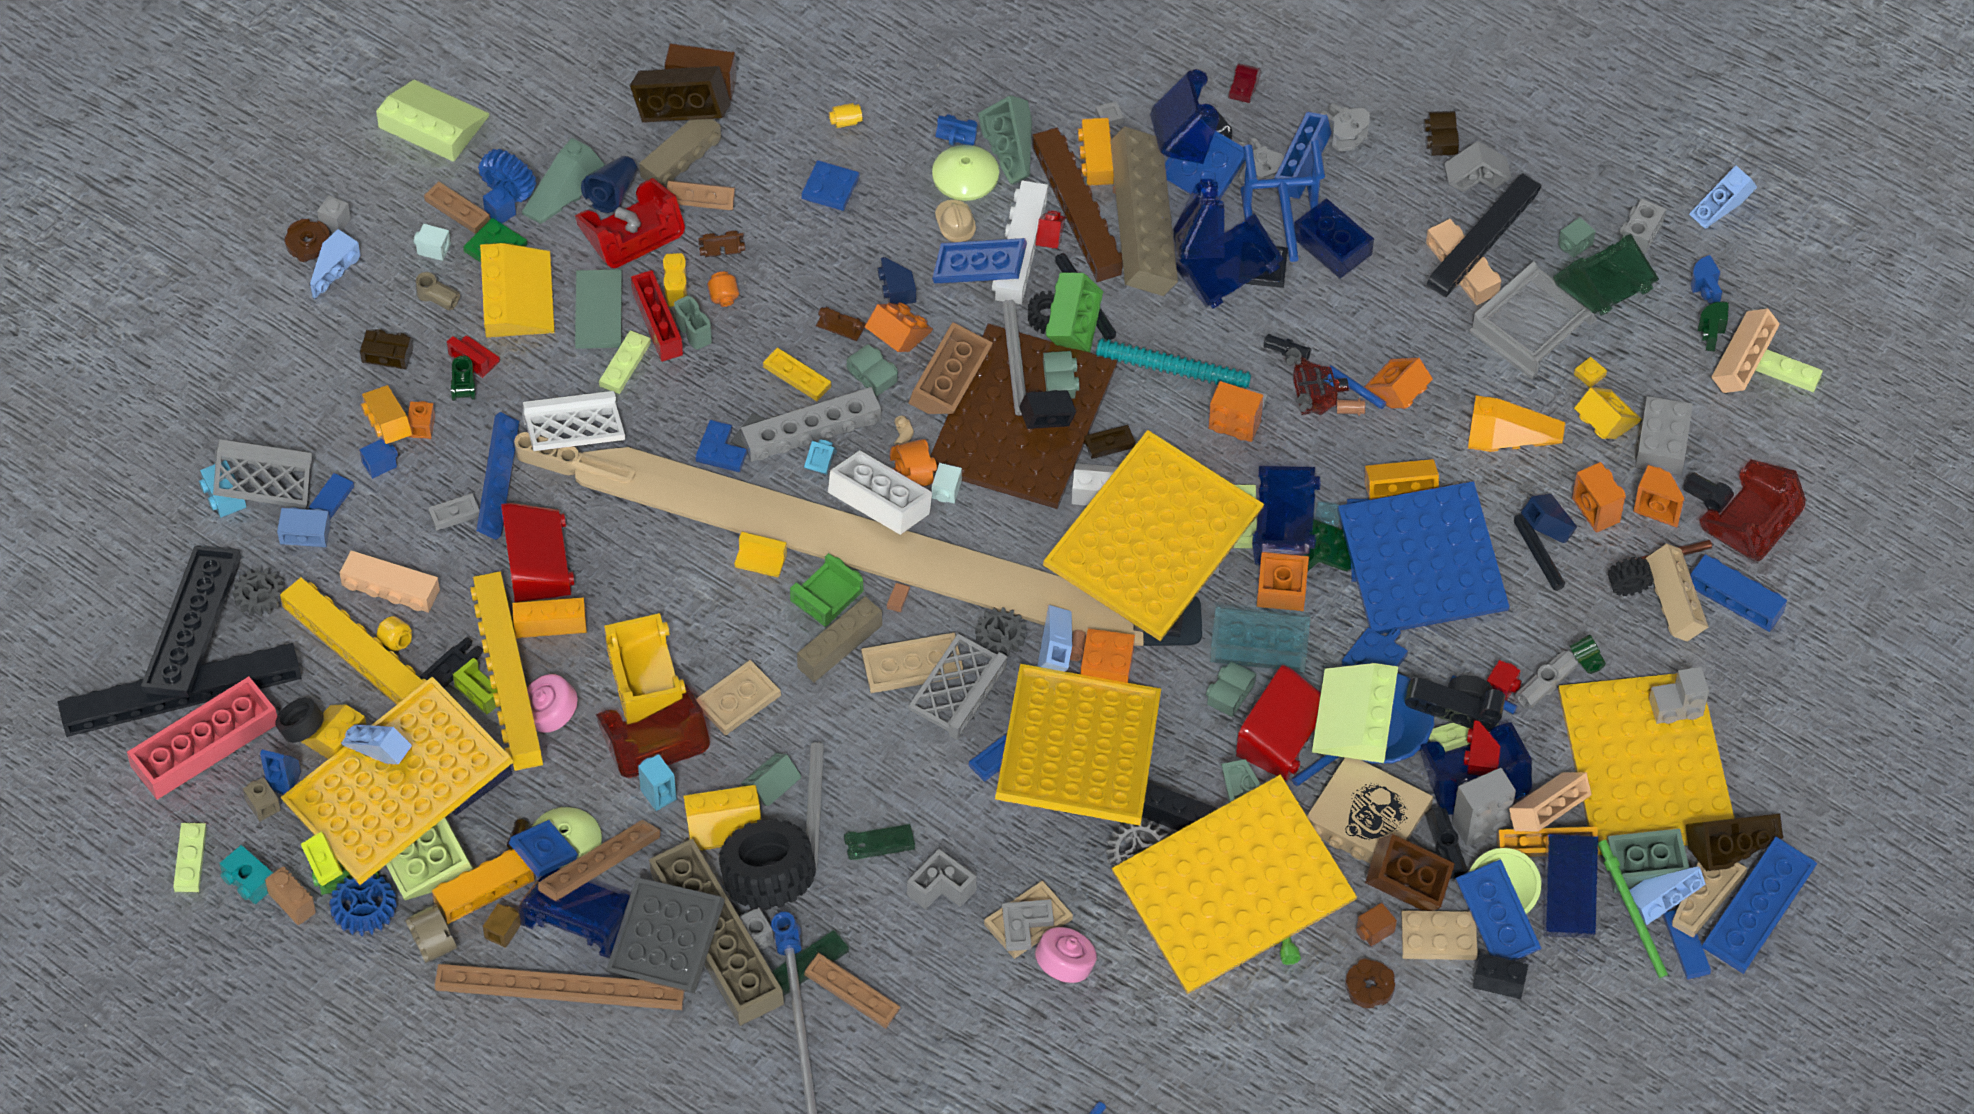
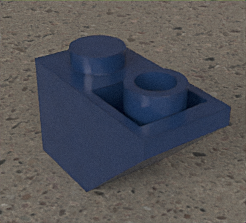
[877,257,916,304]
[1521,493,1577,543]

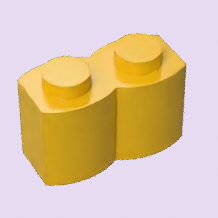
[663,253,687,307]

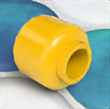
[377,616,412,651]

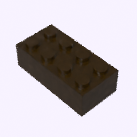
[630,66,731,123]

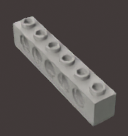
[741,387,881,462]

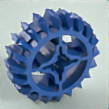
[478,149,537,202]
[329,874,397,936]

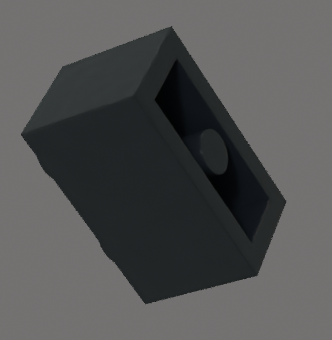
[1019,390,1076,429]
[1473,953,1529,999]

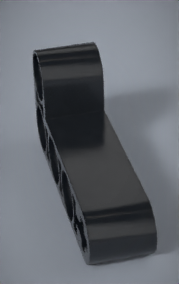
[1405,678,1506,732]

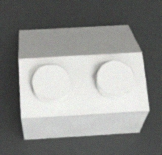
[1072,463,1118,505]

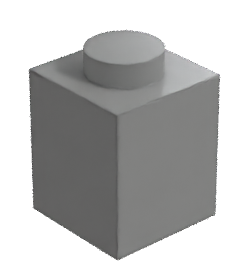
[317,195,351,233]

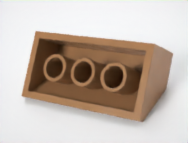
[908,322,993,414]

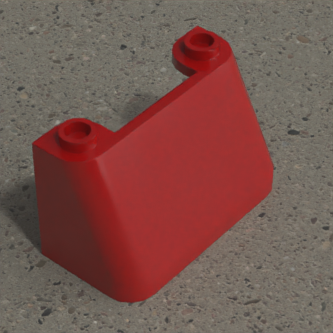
[574,178,685,268]
[501,503,575,603]
[1236,665,1321,781]

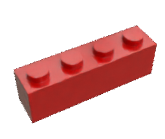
[631,270,683,362]

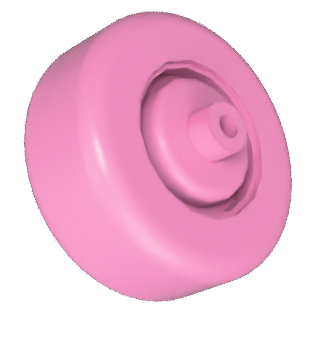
[527,674,578,733]
[1035,927,1097,983]

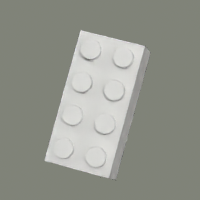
[828,450,932,535]

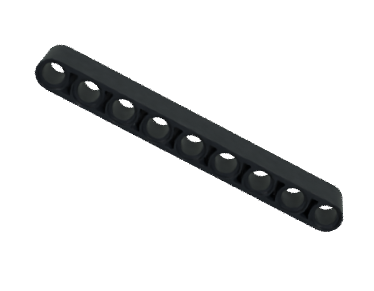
[1426,173,1542,298]

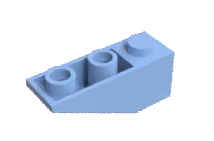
[1689,166,1757,229]
[310,229,361,299]
[1037,605,1072,672]
[341,724,412,764]
[1630,866,1706,925]

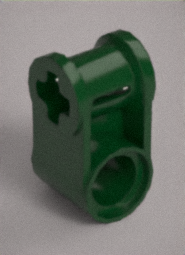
[451,356,476,401]
[1569,634,1606,674]

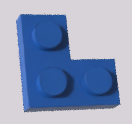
[695,420,747,473]

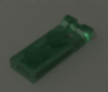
[843,824,915,860]

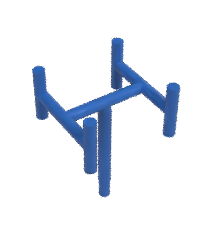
[1240,140,1325,262]

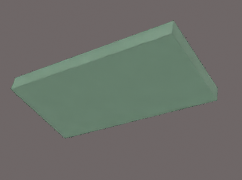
[575,269,622,349]

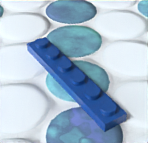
[476,412,519,540]

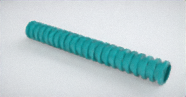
[1096,338,1251,389]

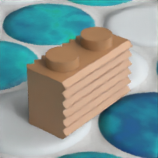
[265,867,316,925]

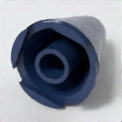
[581,156,638,213]

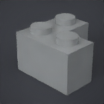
[1444,141,1511,192]
[1649,667,1709,724]
[907,849,976,910]

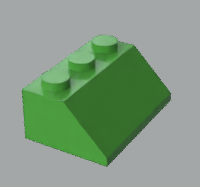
[1046,273,1103,353]

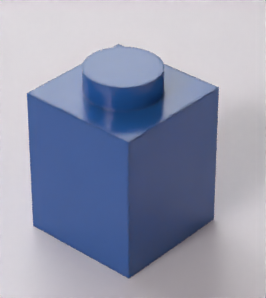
[482,185,516,224]
[359,439,398,479]

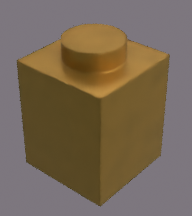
[483,904,521,948]

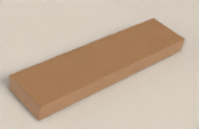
[804,953,900,1028]

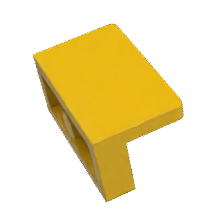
[734,532,787,577]

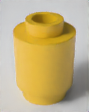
[829,103,862,129]

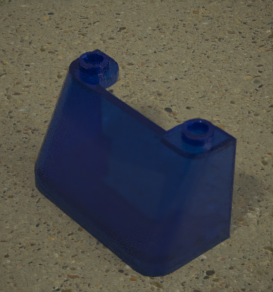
[1150,69,1219,164]
[1173,179,1225,259]
[1176,213,1284,309]
[1252,466,1321,565]
[1420,722,1532,815]
[519,868,630,959]

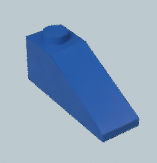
[260,749,301,794]

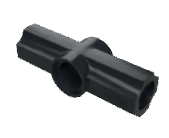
[1426,807,1468,881]

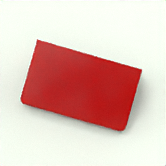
[446,335,500,378]

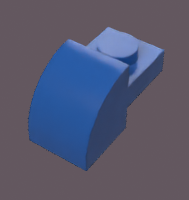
[1691,255,1722,305]

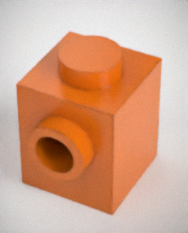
[407,401,435,439]

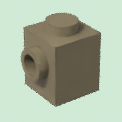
[243,777,281,822]

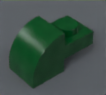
[1698,302,1729,351]

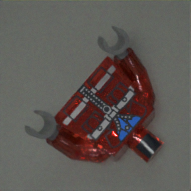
[1286,347,1349,415]

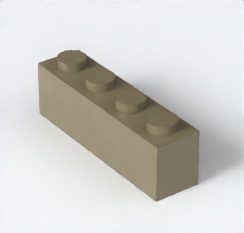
[639,119,721,187]
[797,596,882,682]

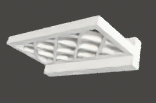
[522,391,625,451]

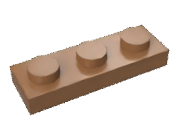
[667,180,735,210]
[424,181,490,234]

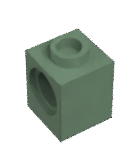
[1558,217,1595,258]

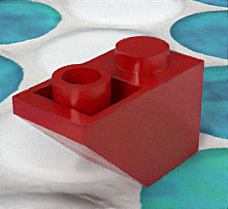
[1035,210,1066,249]
[1464,721,1500,776]

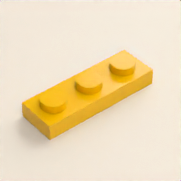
[763,348,831,401]

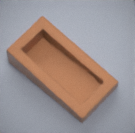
[887,583,910,612]

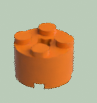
[890,439,937,487]

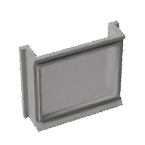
[1469,261,1597,379]

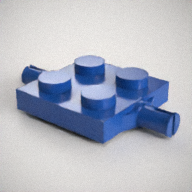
[1342,627,1408,667]

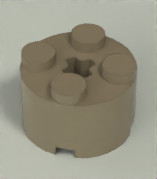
[405,904,457,963]

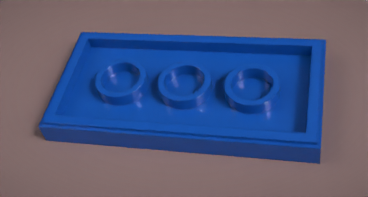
[932,238,1027,284]
[1456,859,1541,961]

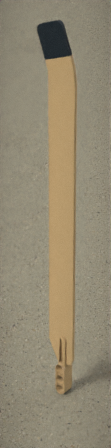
[514,432,1202,646]

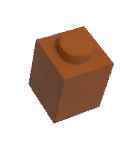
[1356,903,1397,947]

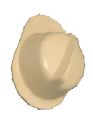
[935,200,976,242]

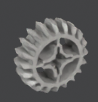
[1106,820,1167,873]

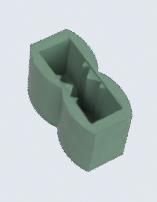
[674,295,712,350]
[847,344,898,397]
[1043,351,1079,398]
[1206,661,1256,717]

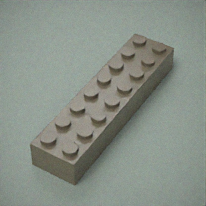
[1110,126,1178,296]
[649,839,784,1026]

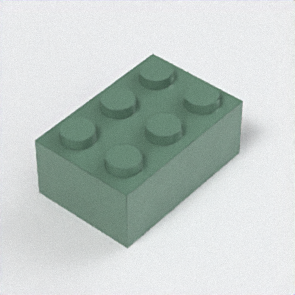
[1607,829,1689,893]

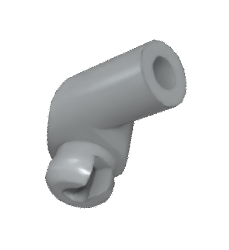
[615,207,641,233]

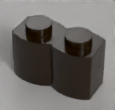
[1424,111,1459,156]

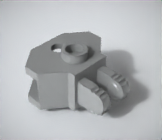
[1320,103,1370,151]
[1237,137,1284,186]

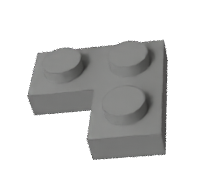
[1002,900,1054,951]

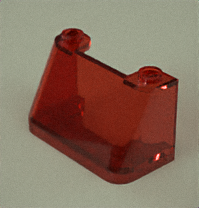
[1699,459,1806,561]
[596,683,710,778]

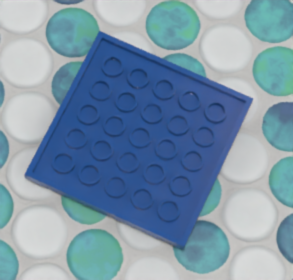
[1337,481,1510,634]

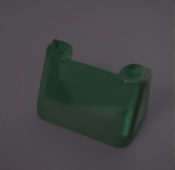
[1552,234,1660,316]

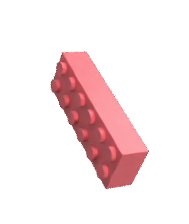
[127,677,277,800]

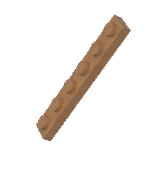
[538,820,660,901]

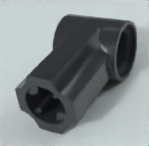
[1683,472,1734,514]

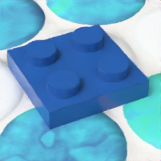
[801,160,859,211]
[509,820,578,878]

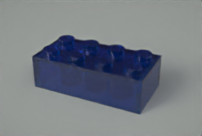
[1543,834,1598,939]

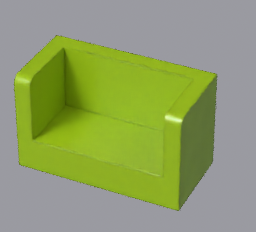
[453,658,498,715]

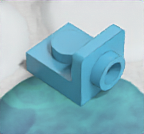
[804,439,837,475]

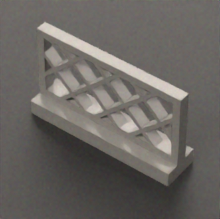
[213,439,312,509]
[908,634,1007,740]

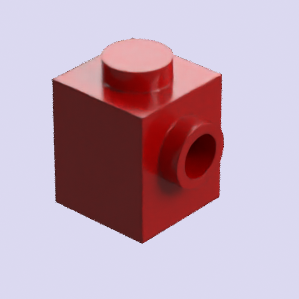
[1486,660,1522,701]

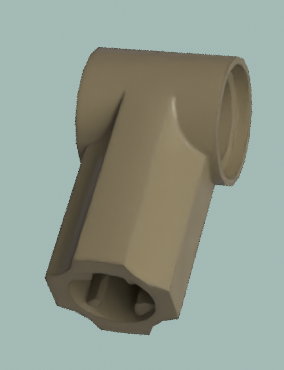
[416,272,460,311]

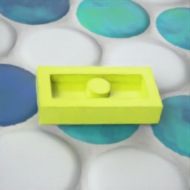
[301,831,343,886]

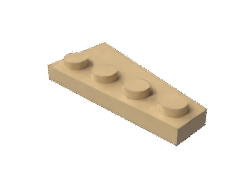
[1672,861,1747,937]

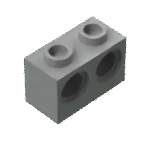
[1620,199,1666,254]

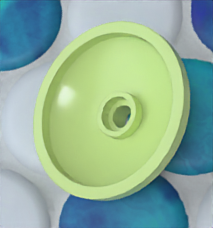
[932,145,999,201]
[531,807,602,872]
[1469,848,1541,914]

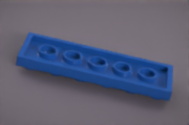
[1702,837,1818,974]

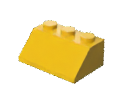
[683,785,761,851]

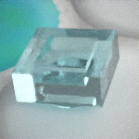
[1315,502,1340,528]

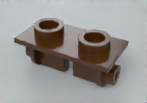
[698,231,745,258]
[816,306,867,341]

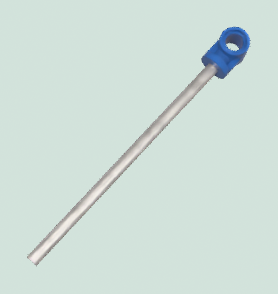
[771,912,817,1114]

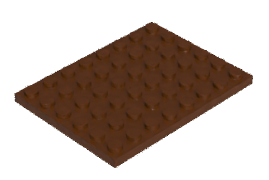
[930,323,1117,509]

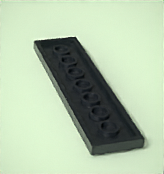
[141,546,241,697]

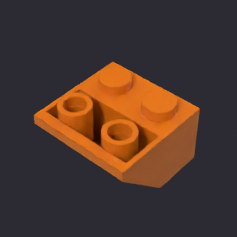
[865,303,933,352]

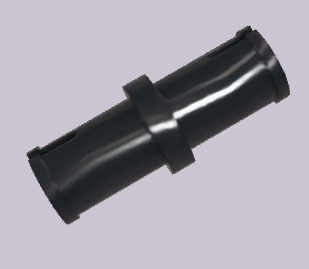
[1264,334,1311,362]

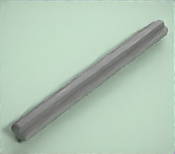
[1003,300,1026,416]
[806,742,824,870]

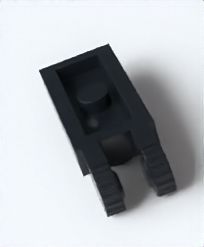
[420,638,483,688]

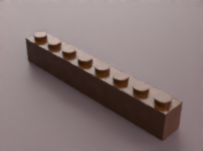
[1032,127,1123,282]

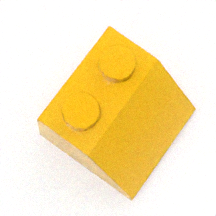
[1574,387,1642,439]
[301,704,366,759]

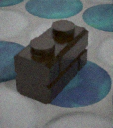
[360,329,413,370]

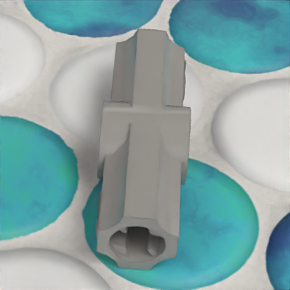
[1515,650,1579,709]

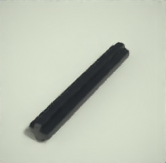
[1514,513,1565,591]

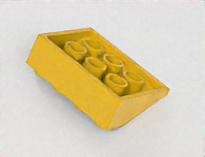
[480,243,555,338]

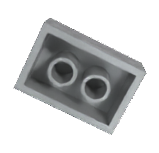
[1635,396,1693,475]
[1452,768,1516,846]

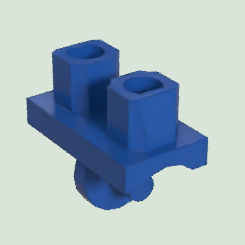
[935,114,978,146]

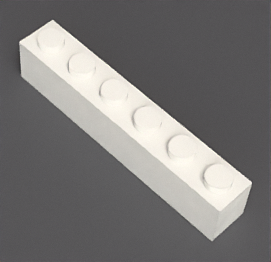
[992,180,1048,305]

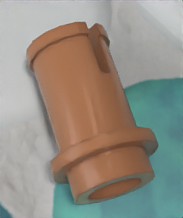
[1337,398,1365,416]
[1070,630,1087,661]

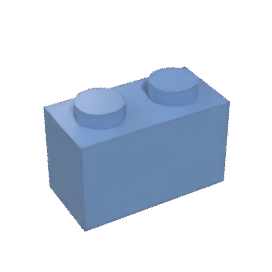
[277,507,331,547]

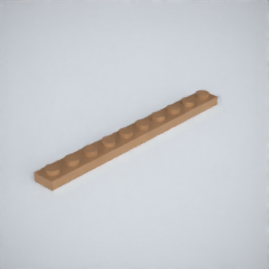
[435,964,685,1010]

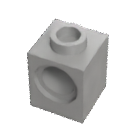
[739,908,774,950]

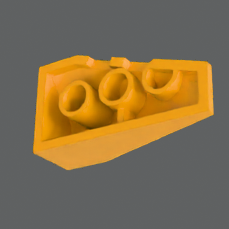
[1468,395,1565,452]

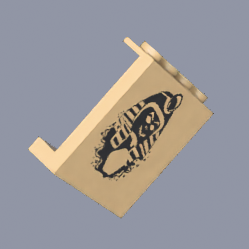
[1307,757,1433,864]

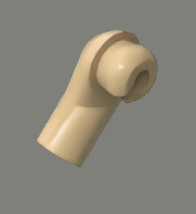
[894,415,914,446]

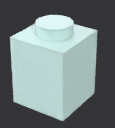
[414,224,451,261]
[932,463,962,503]

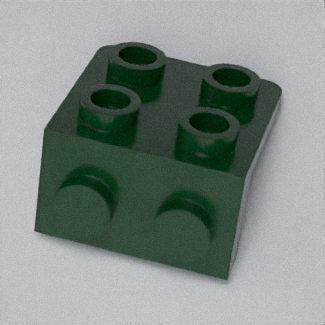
[1294,518,1351,572]

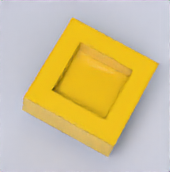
[1574,357,1607,388]

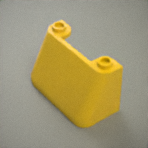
[604,613,686,724]

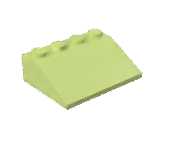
[376,80,489,162]
[1312,663,1398,763]
[386,817,474,900]

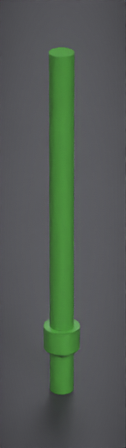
[1597,840,1668,979]

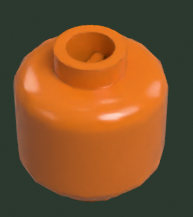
[707,271,739,307]

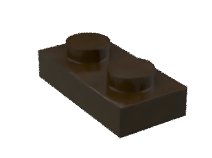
[1084,425,1136,459]

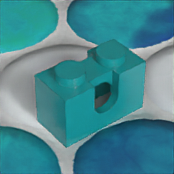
[219,845,273,905]

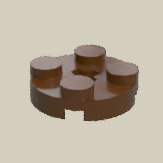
[284,219,330,262]
[1345,959,1395,1009]

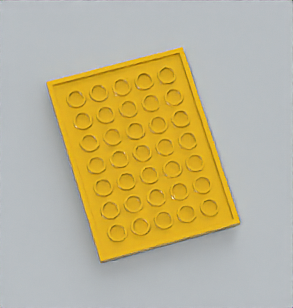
[1043,430,1264,641]
[995,664,1161,825]
[1558,673,1735,855]
[280,677,513,885]
[1112,775,1357,995]

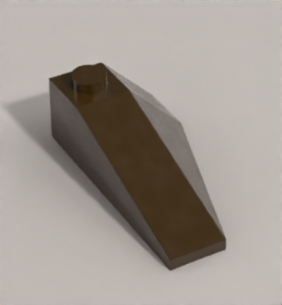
[1685,813,1783,871]

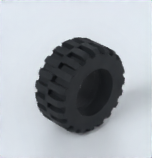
[718,819,816,910]

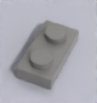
[428,493,480,531]

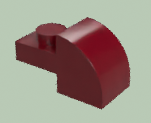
[1229,63,1261,103]

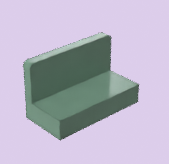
[741,753,801,806]

